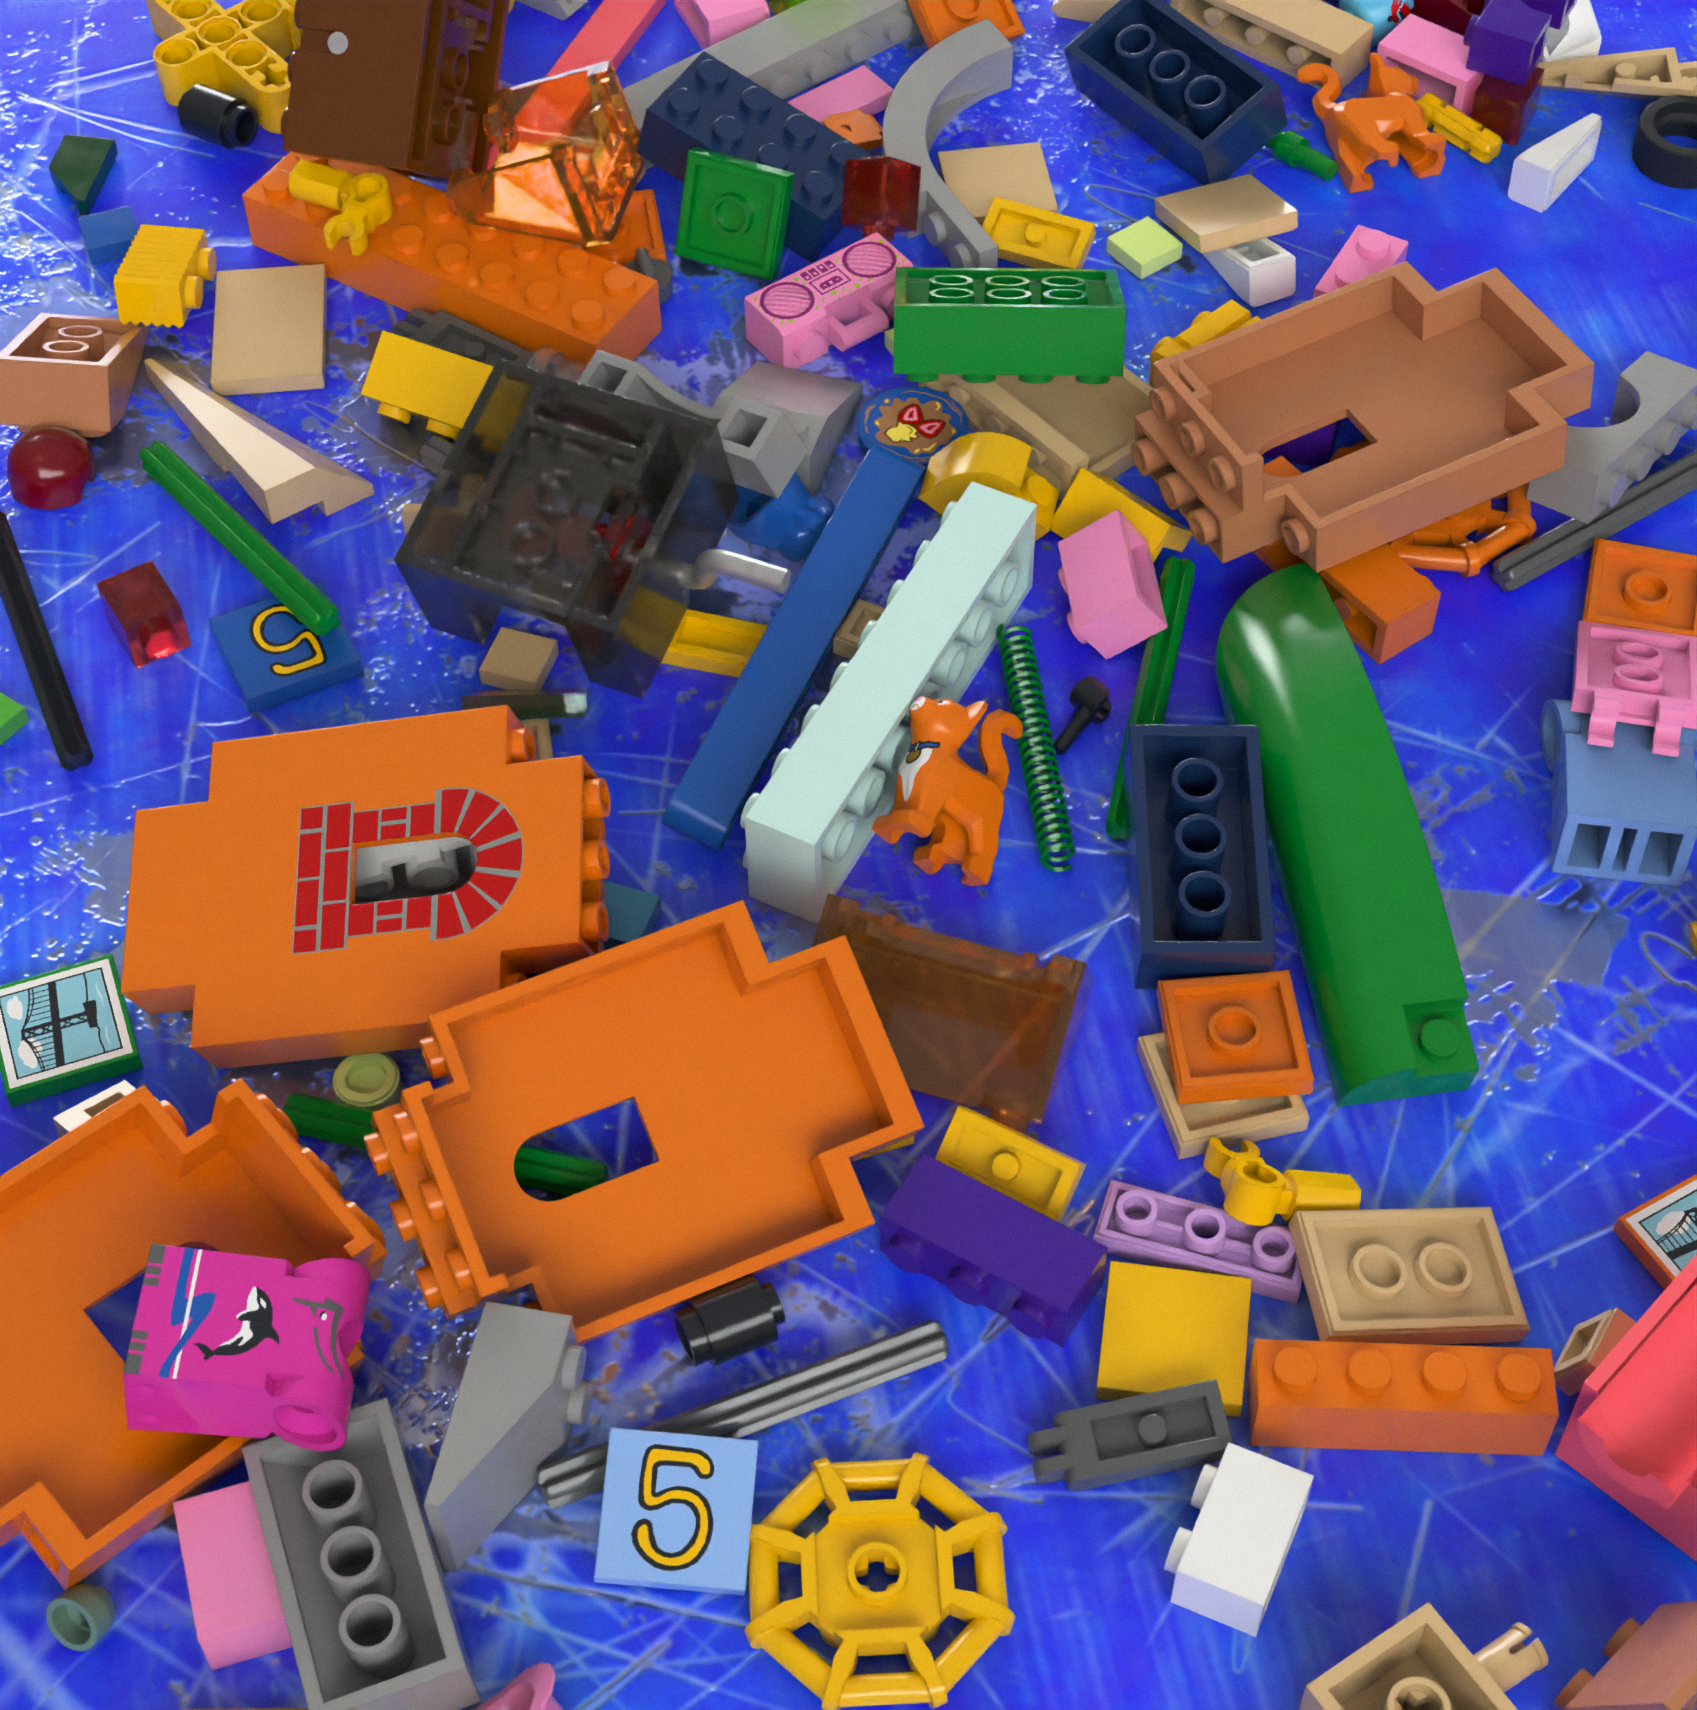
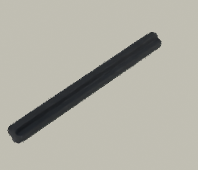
[0,511,94,771]

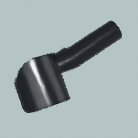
[1053,675,1111,756]

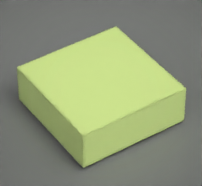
[1106,216,1183,280]

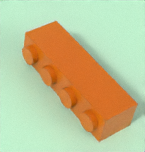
[1252,455,1441,665]
[1247,1339,1559,1456]

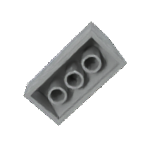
[242,1397,481,1710]

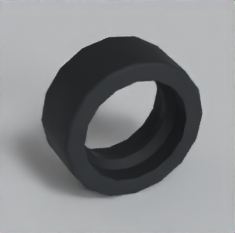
[1632,95,1697,189]

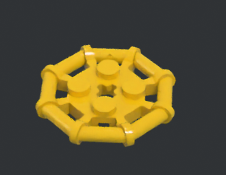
[744,1452,1016,1710]

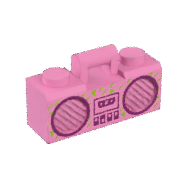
[744,232,914,369]

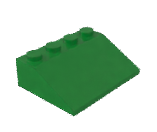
[893,267,1126,384]

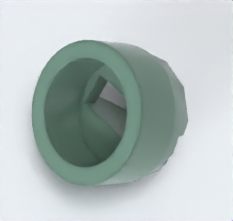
[46,1582,116,1651]

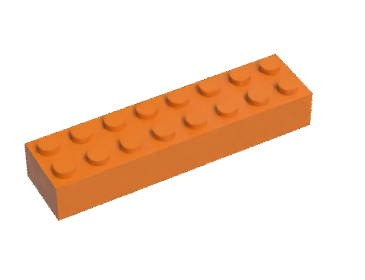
[242,152,662,384]

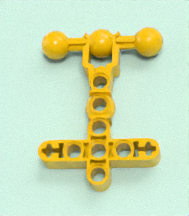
[146,0,515,134]

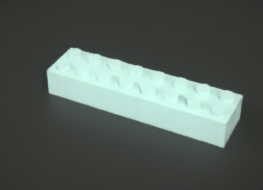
[740,481,1037,924]

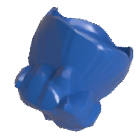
[725,472,836,562]

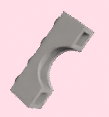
[568,349,807,499]
[1526,351,1697,524]

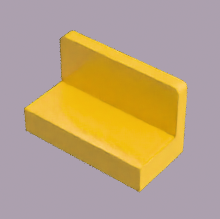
[1050,467,1193,563]

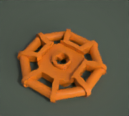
[1330,438,1537,578]

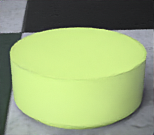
[333,1052,403,1110]

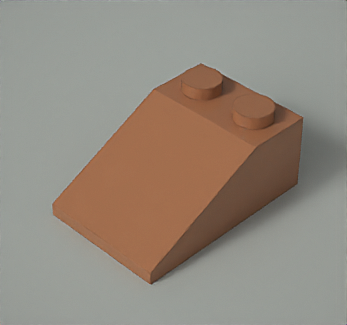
[0,313,149,437]
[1554,1601,1697,1710]

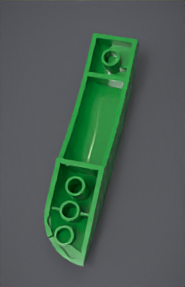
[1215,562,1479,1107]

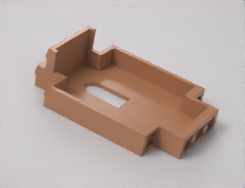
[1131,261,1595,573]

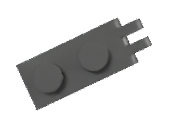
[392,308,537,378]
[1027,1379,1233,1491]

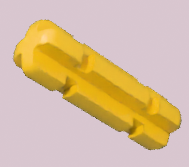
[1417,93,1503,164]

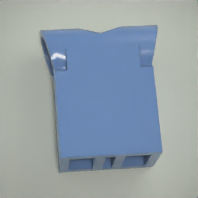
[1540,698,1697,886]

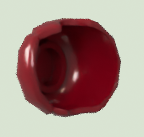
[7,426,96,510]

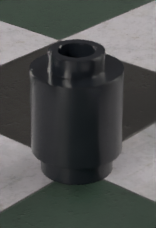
[177,84,258,149]
[673,1274,785,1367]

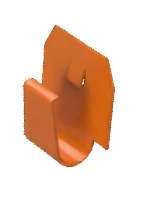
[822,109,883,150]

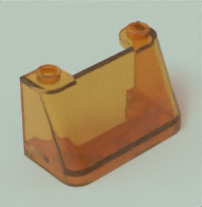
[446,60,645,247]
[812,893,1094,1134]

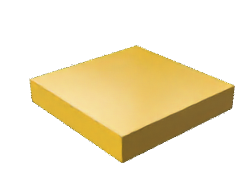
[1095,1261,1252,1417]

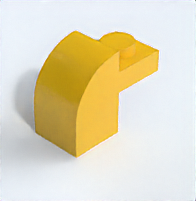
[918,432,1060,541]

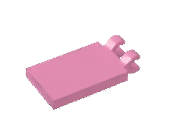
[1571,621,1697,757]

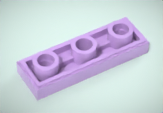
[1093,1180,1303,1305]

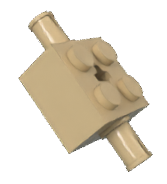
[1299,1602,1548,1710]

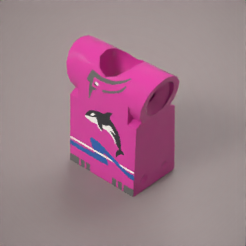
[123,1243,371,1451]

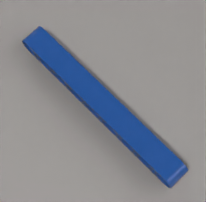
[662,442,926,851]

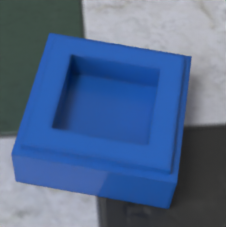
[77,205,137,265]

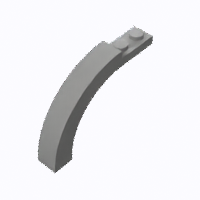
[883,19,1014,268]

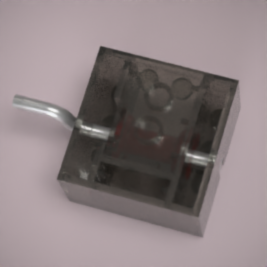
[394,358,791,699]

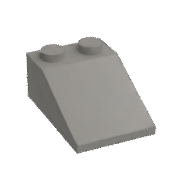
[712,361,863,495]
[424,1301,592,1572]

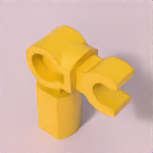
[289,159,394,257]
[1203,1137,1361,1226]

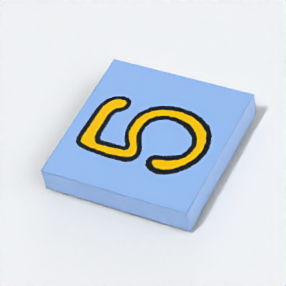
[594,1427,758,1596]

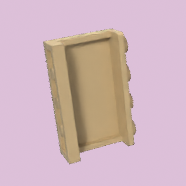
[919,365,1154,501]

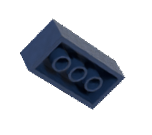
[1064,0,1288,185]
[636,51,879,263]
[1123,724,1276,989]

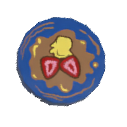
[857,386,968,472]

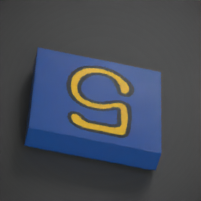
[208,580,364,714]

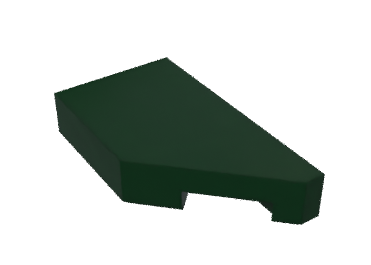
[49,134,118,215]

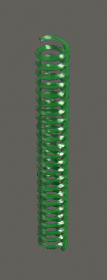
[996,623,1076,872]

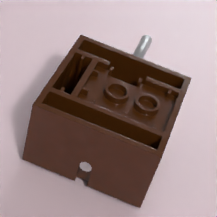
[281,0,515,188]

